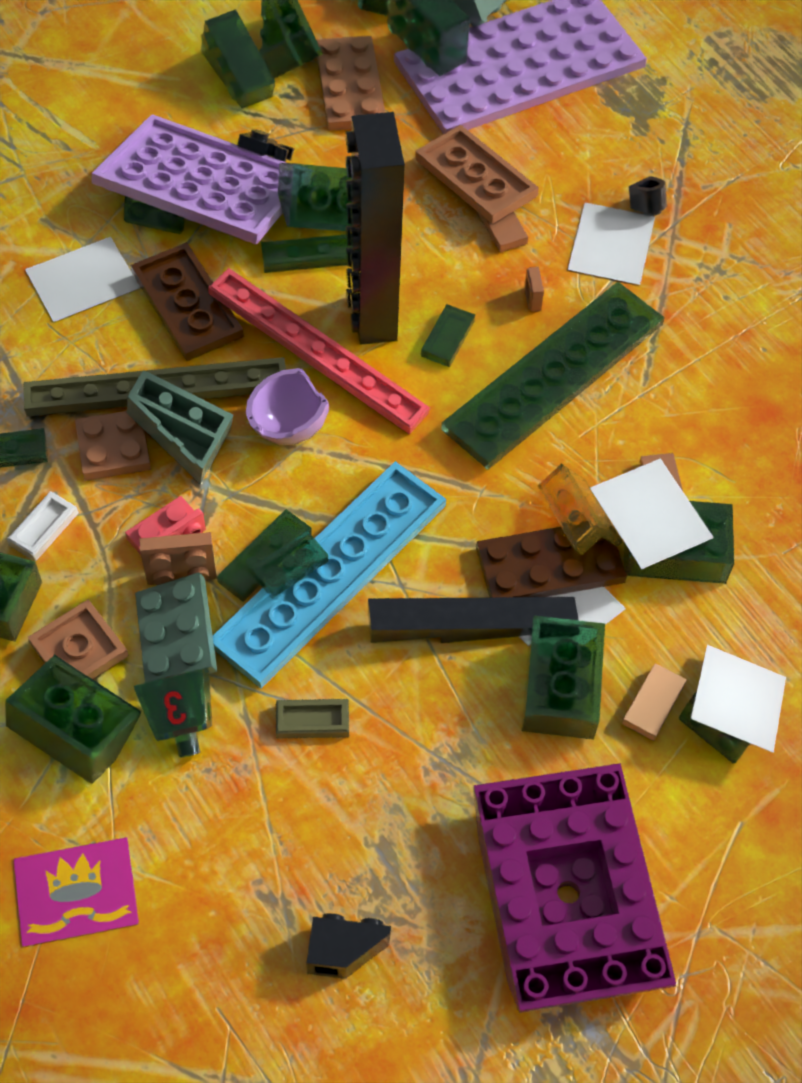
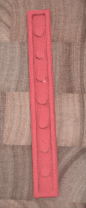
[208,268,430,435]

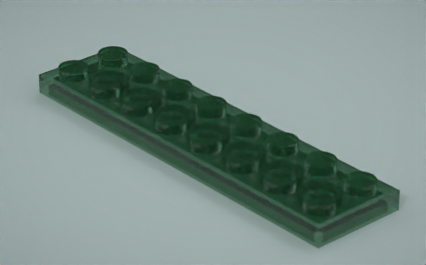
[441,282,665,470]

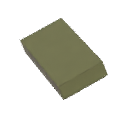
[276,699,349,739]

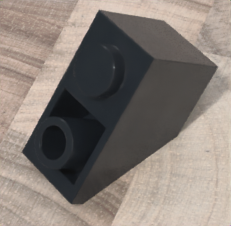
[306,913,391,979]

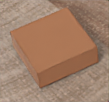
[524,267,544,312]

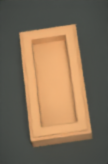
[622,663,687,741]

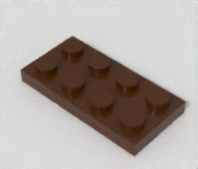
[131,242,244,361]
[476,519,627,598]

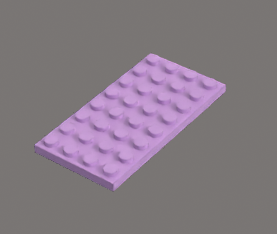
[394,0,647,134]

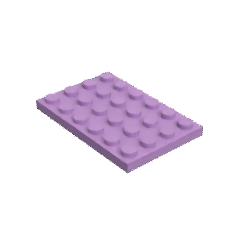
[92,114,311,244]

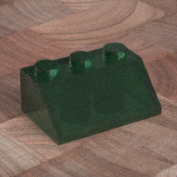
[278,163,351,231]
[5,655,141,784]

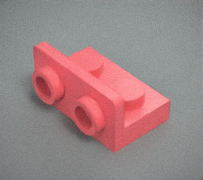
[125,496,206,555]

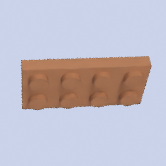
[316,35,385,131]
[415,125,539,224]

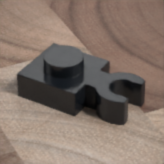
[237,129,294,162]

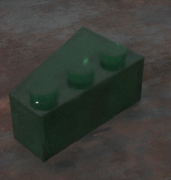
[259,0,323,80]
[201,9,275,108]

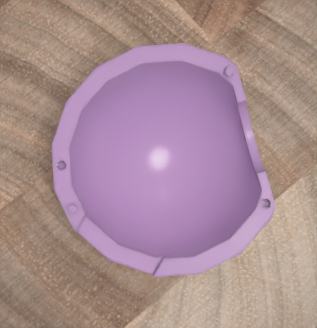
[246,368,329,445]

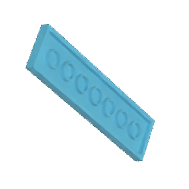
[213,461,446,689]

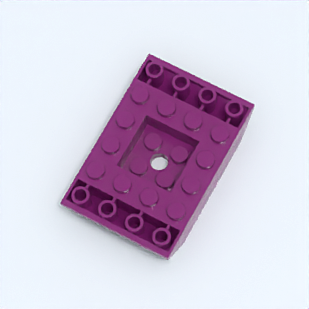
[473,763,677,1013]

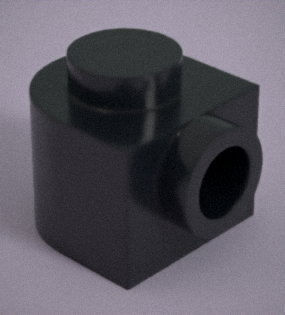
[629,176,667,216]

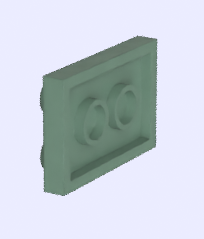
[135,572,217,692]

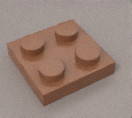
[75,411,151,481]
[139,532,217,585]
[28,599,129,695]

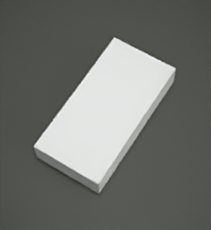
[7,491,79,562]

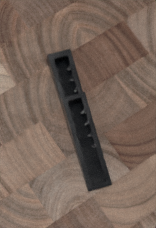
[368,597,580,643]

